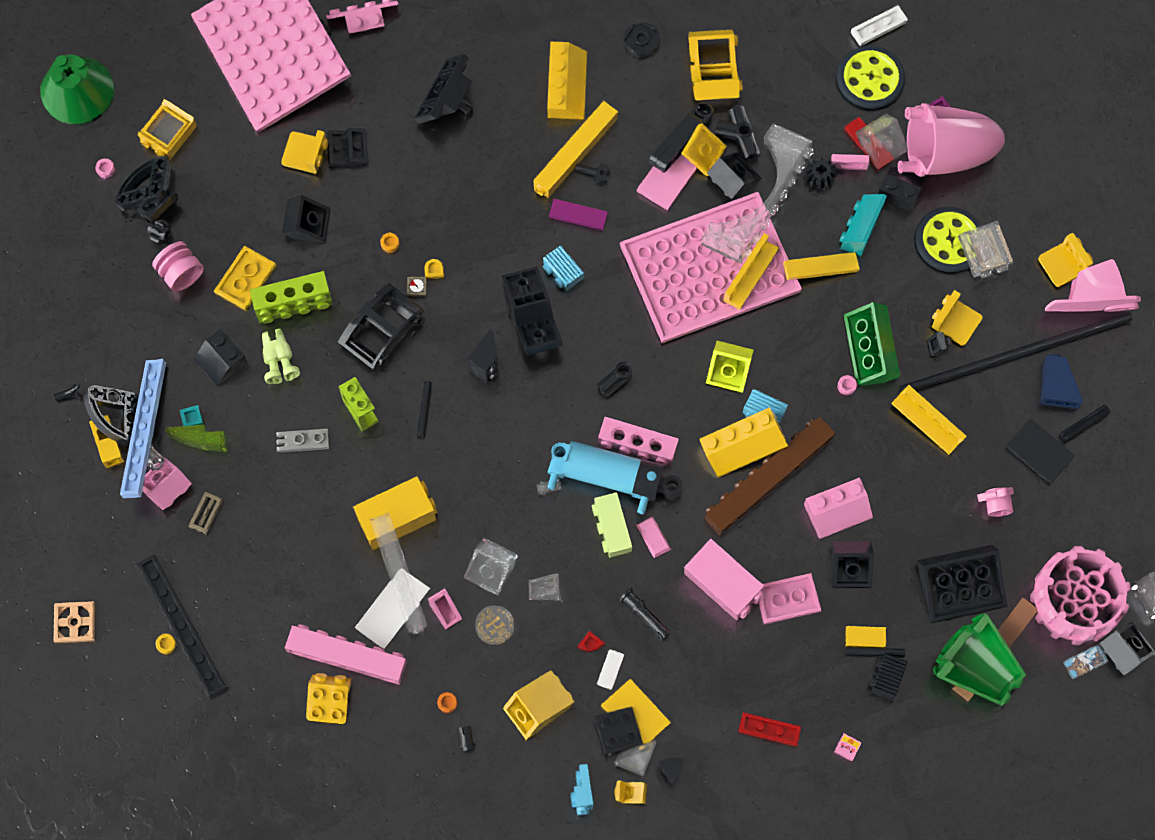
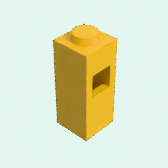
[89,415,125,468]

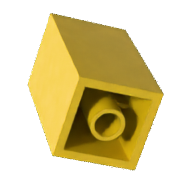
[353,477,437,550]

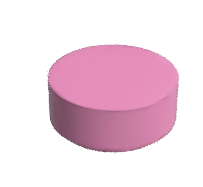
[96,159,115,178]
[837,375,857,395]

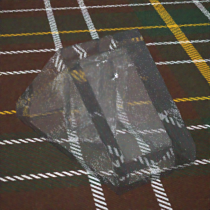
[529,574,559,600]
[615,740,656,776]

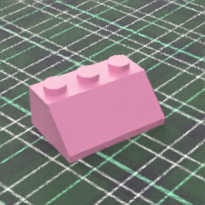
[804,478,873,539]

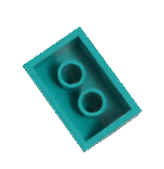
[839,194,887,257]

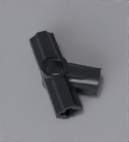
[716,105,760,161]

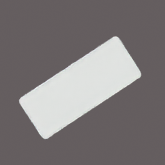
[597,650,624,689]

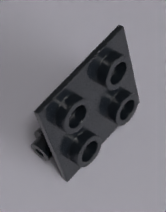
[594,707,643,755]

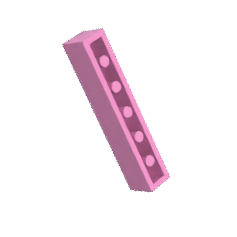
[285,625,407,685]

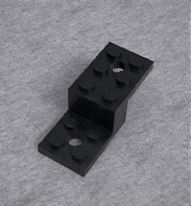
[501,266,563,356]

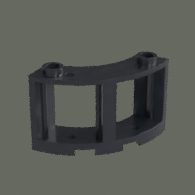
[338,283,424,369]

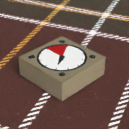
[407,277,427,297]

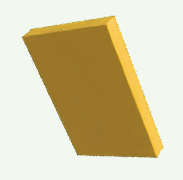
[214,245,277,311]
[601,679,671,750]

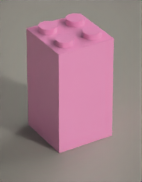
[684,539,764,621]

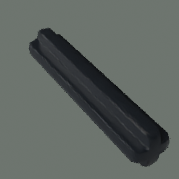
[1060,405,1110,442]

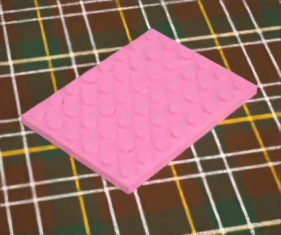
[191,0,352,133]
[620,192,802,343]

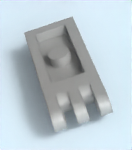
[276,429,329,452]

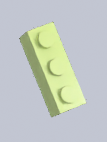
[591,492,632,558]

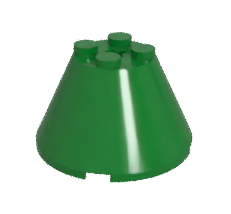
[40,55,114,124]

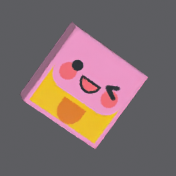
[834,734,861,761]

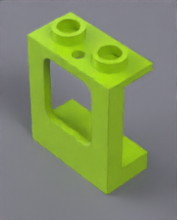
[338,377,378,431]

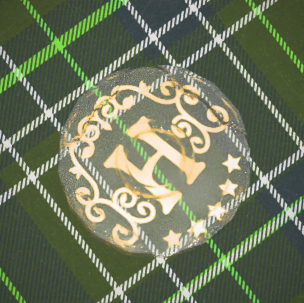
[475,606,514,645]

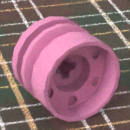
[153,241,204,292]

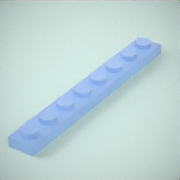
[120,359,166,499]

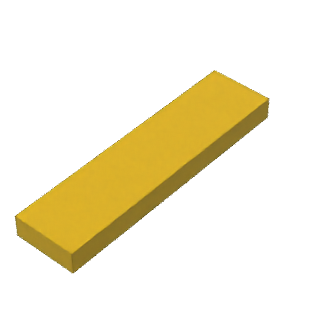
[783,252,860,280]

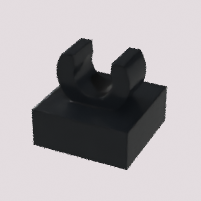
[928,332,952,357]

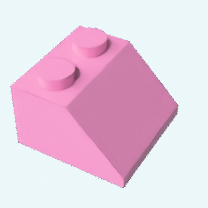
[142,458,192,510]

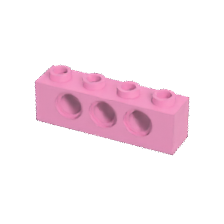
[598,417,679,466]

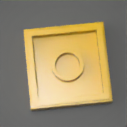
[681,124,727,176]

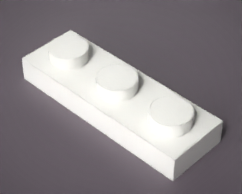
[851,6,908,46]

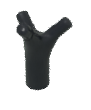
[54,384,82,401]

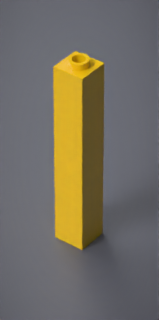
[534,101,618,198]

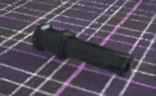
[619,587,671,640]

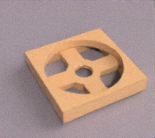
[54,601,95,643]

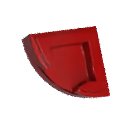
[577,631,605,652]

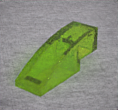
[166,425,227,451]

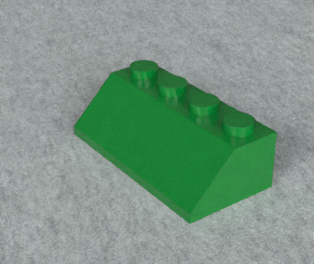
[844,302,900,386]

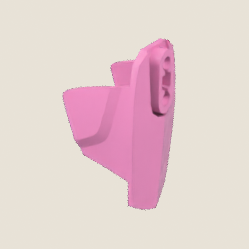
[1045,259,1141,312]

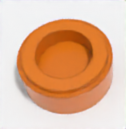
[437,692,458,713]

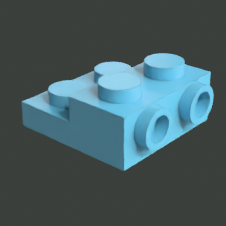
[571,764,593,815]

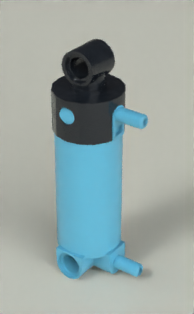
[547,441,683,514]

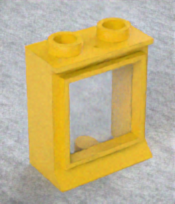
[138,99,197,160]

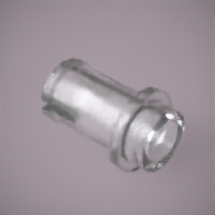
[536,478,562,496]

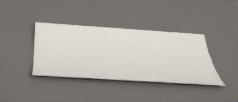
[355,567,430,649]

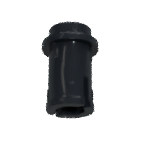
[458,726,476,752]

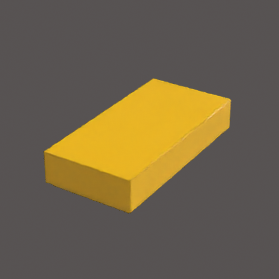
[846,626,886,648]

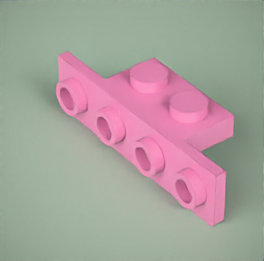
[326,0,398,33]

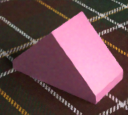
[428,588,462,629]

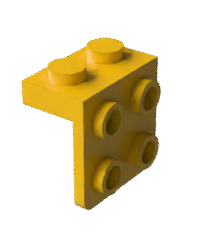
[281,130,328,174]
[1038,233,1093,287]
[932,290,982,346]
[306,673,352,724]

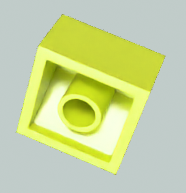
[706,341,754,393]

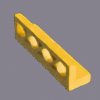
[724,233,779,310]
[891,385,967,455]

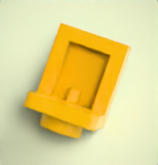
[614,781,647,804]

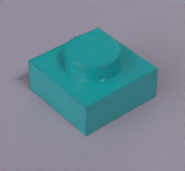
[179,405,204,430]

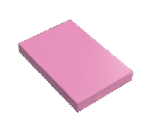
[637,155,698,210]
[758,573,821,624]

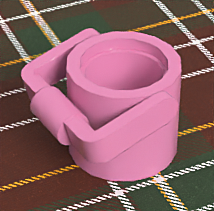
[977,487,1014,517]

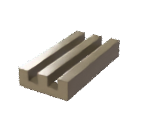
[189,492,224,535]

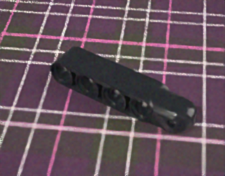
[649,102,713,173]

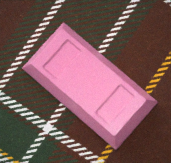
[636,516,671,558]

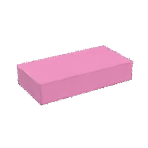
[830,154,869,170]

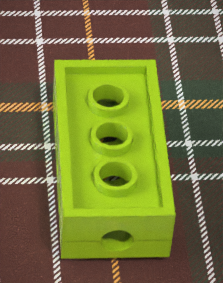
[249,271,333,324]

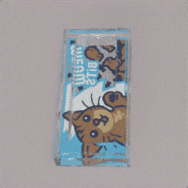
[1063,644,1109,679]

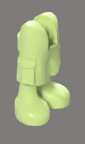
[262,329,300,384]

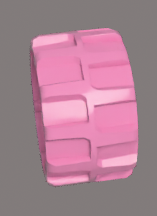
[1030,546,1131,645]

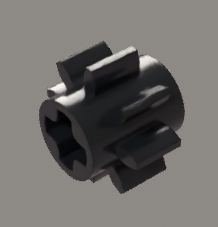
[147,218,171,243]

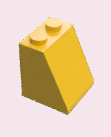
[503,670,574,740]

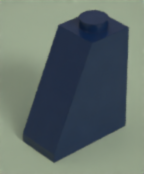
[1040,354,1083,409]

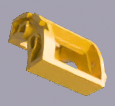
[689,30,742,100]

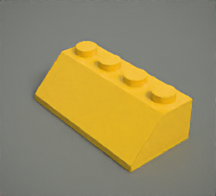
[547,42,587,119]
[699,407,788,478]

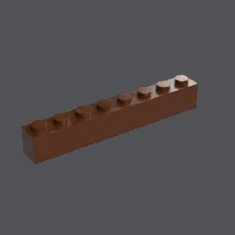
[705,417,835,536]

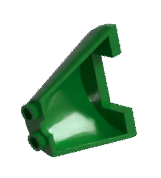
[933,613,1026,706]

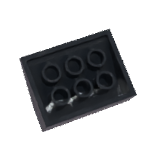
[917,544,1008,622]

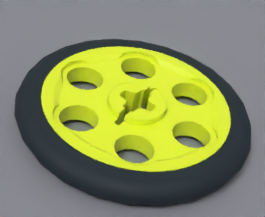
[836,46,905,109]
[915,207,984,272]

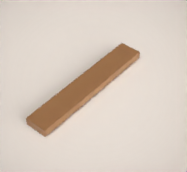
[953,598,1037,701]

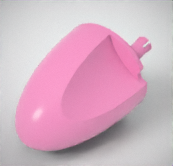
[898,103,1005,177]

